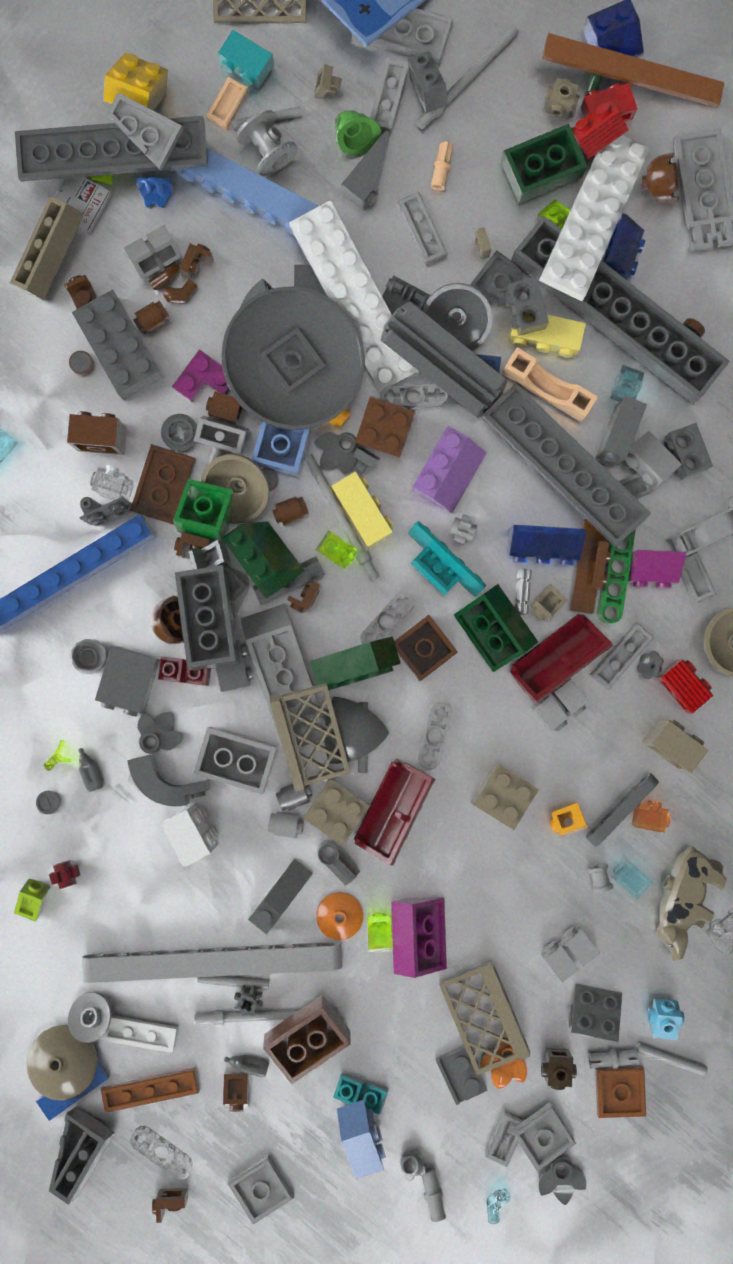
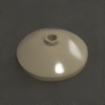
[201,454,270,523]
[704,607,733,677]
[27,1025,98,1100]

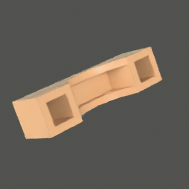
[502,347,598,423]

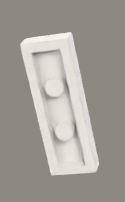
[102,1015,178,1053]

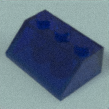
[507,525,586,566]

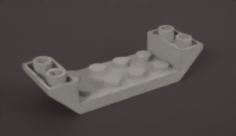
[240,603,328,747]

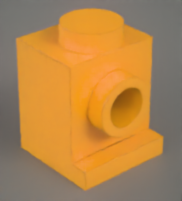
[549,803,588,837]

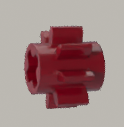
[49,860,81,889]

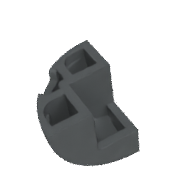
[324,697,389,764]

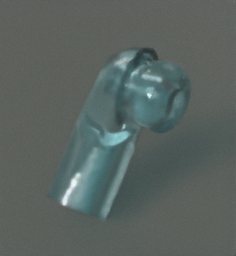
[486,1189,511,1224]

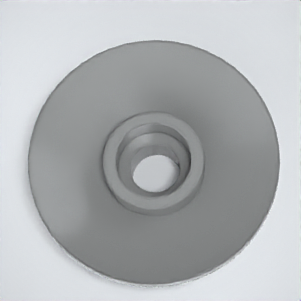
[68,993,111,1043]

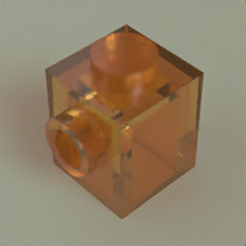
[631,800,671,833]

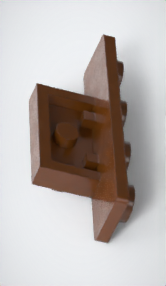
[570,519,611,614]

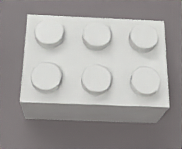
[160,803,219,868]

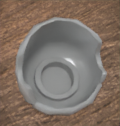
[71,639,107,674]

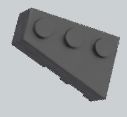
[49,1106,115,1205]

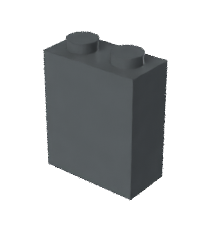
[595,396,647,467]
[95,645,161,717]

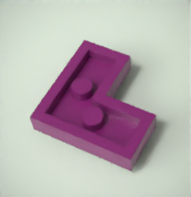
[172,349,230,402]

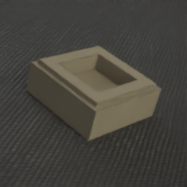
[474,227,492,259]

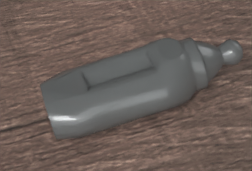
[78,748,103,792]
[224,1055,269,1077]

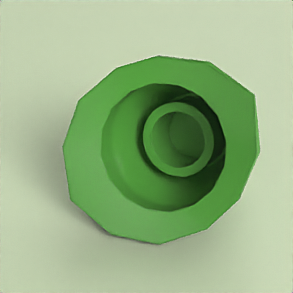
[334,110,382,156]

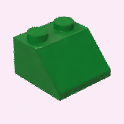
[173,479,233,541]

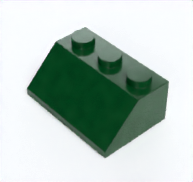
[222,521,305,599]
[454,584,538,672]

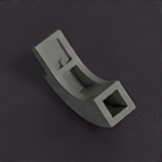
[127,754,210,807]

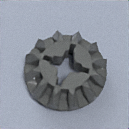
[161,414,197,452]

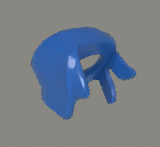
[137,177,173,208]

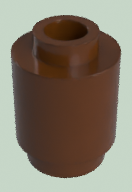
[133,300,169,333]
[272,496,309,526]

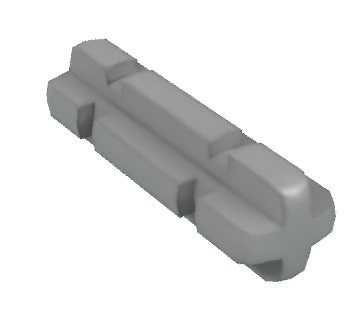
[515,568,532,615]

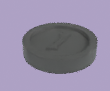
[36,790,61,814]

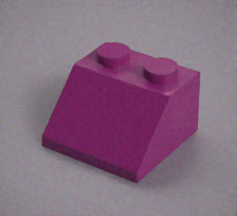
[628,550,686,589]

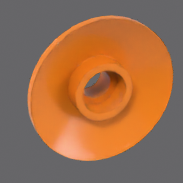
[316,892,363,940]

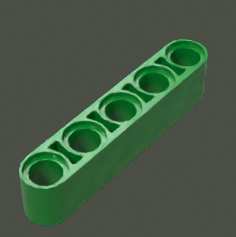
[597,529,636,624]

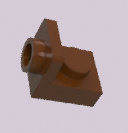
[179,243,214,279]
[64,275,98,309]
[174,532,212,558]
[287,581,322,613]
[223,1074,249,1112]
[152,1188,188,1223]

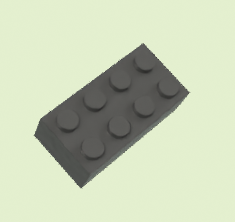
[72,289,164,400]
[175,565,240,671]

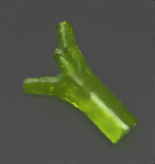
[44,740,71,771]

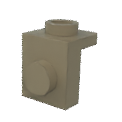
[530,584,568,621]

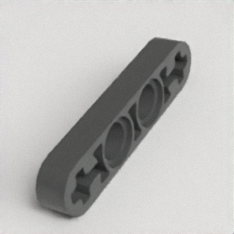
[586,772,659,847]

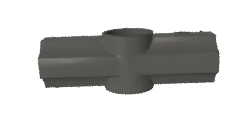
[252,556,325,604]

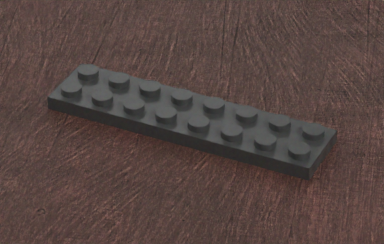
[15,116,208,182]
[482,383,651,548]

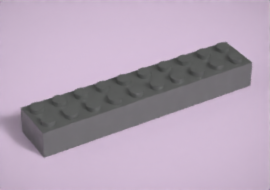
[511,215,730,404]

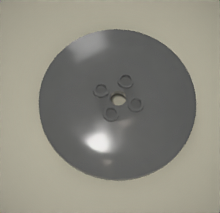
[221,286,365,430]

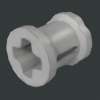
[587,864,613,893]

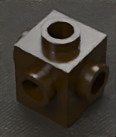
[541,1050,577,1090]

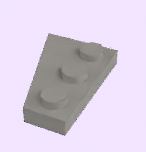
[107,93,183,171]

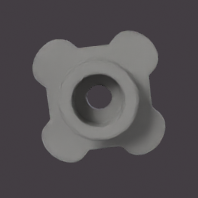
[400,1151,426,1181]

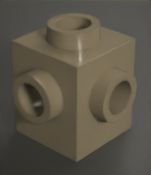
[545,78,580,120]

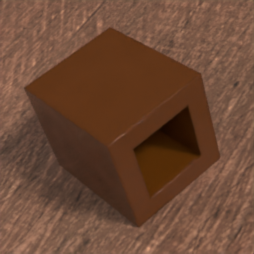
[206,391,243,425]

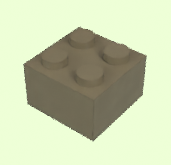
[642,719,709,774]
[471,762,539,830]
[303,778,370,846]

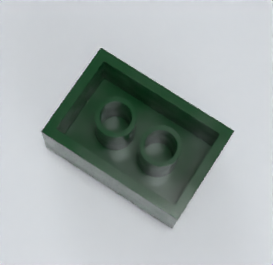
[501,123,587,204]
[310,636,401,691]

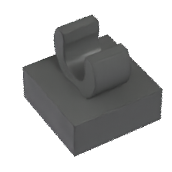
[353,446,381,474]

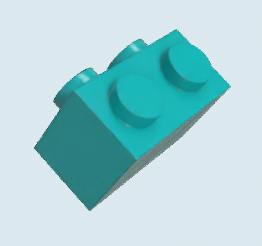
[218,30,274,88]

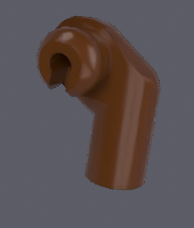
[149,261,179,290]
[162,279,198,303]

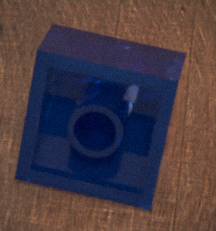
[582,0,644,57]
[603,213,646,280]

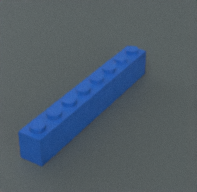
[0,514,157,632]

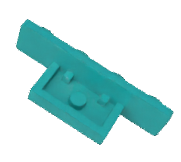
[408,521,486,597]

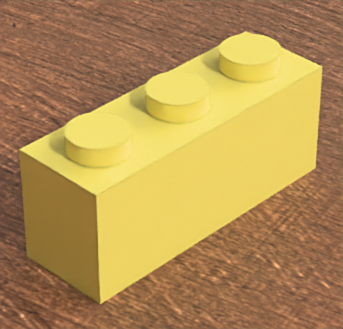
[508,314,586,358]
[331,471,394,549]

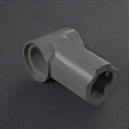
[317,840,360,886]

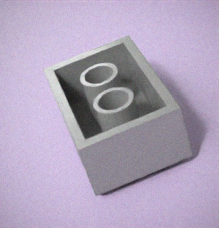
[193,727,278,794]

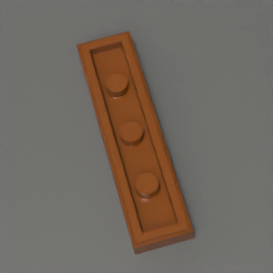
[100,1067,200,1113]

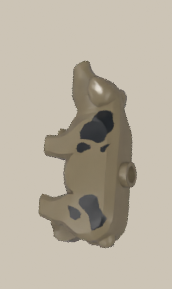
[656,846,727,961]

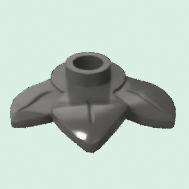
[314,432,358,474]
[137,712,183,754]
[538,1156,586,1205]

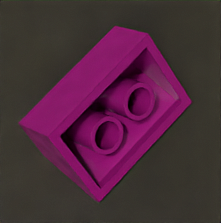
[391,897,447,978]

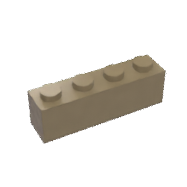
[10,196,84,301]

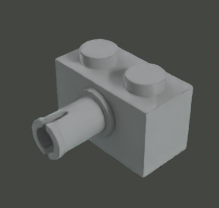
[194,415,249,467]

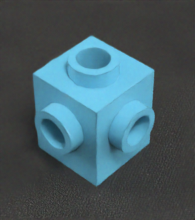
[648,999,685,1040]

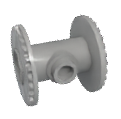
[236,109,298,176]

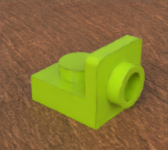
[14,879,50,922]

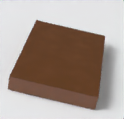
[130,444,197,525]

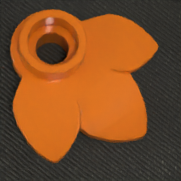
[480,1042,527,1089]

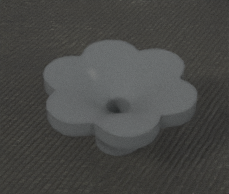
[637,651,664,680]

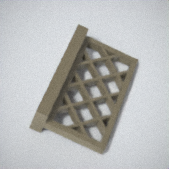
[213,0,306,23]
[269,683,350,792]
[439,960,530,1075]

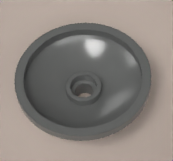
[423,283,492,351]

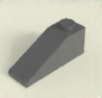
[341,130,390,210]
[248,858,313,935]

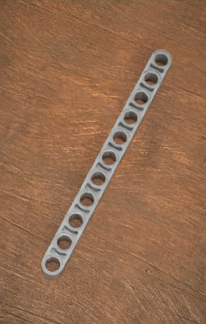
[82,942,342,983]

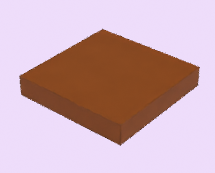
[595,1066,646,1118]

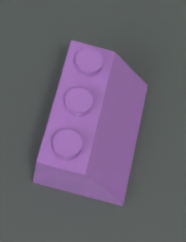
[412,426,487,514]

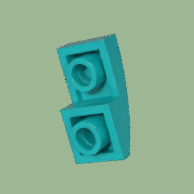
[333,1074,389,1115]

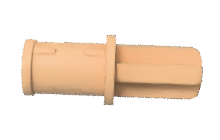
[430,141,453,191]

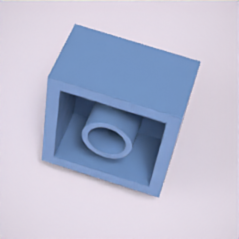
[252,422,311,477]
[337,1100,386,1179]

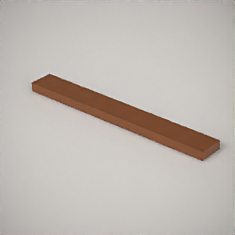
[542,33,724,108]

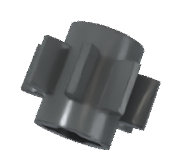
[234,984,263,1016]

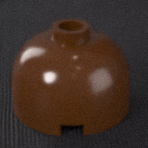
[642,152,679,203]
[150,596,184,644]

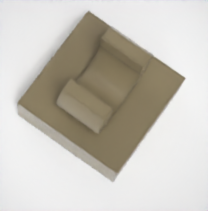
[314,64,342,98]

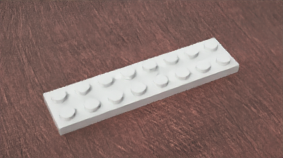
[539,135,650,301]
[289,200,419,393]

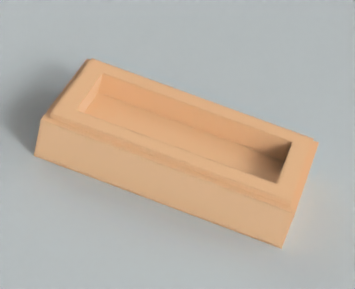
[206,76,249,130]

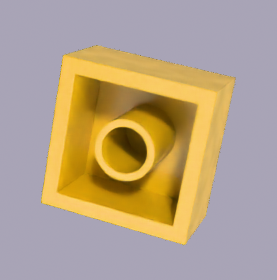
[104,53,168,110]

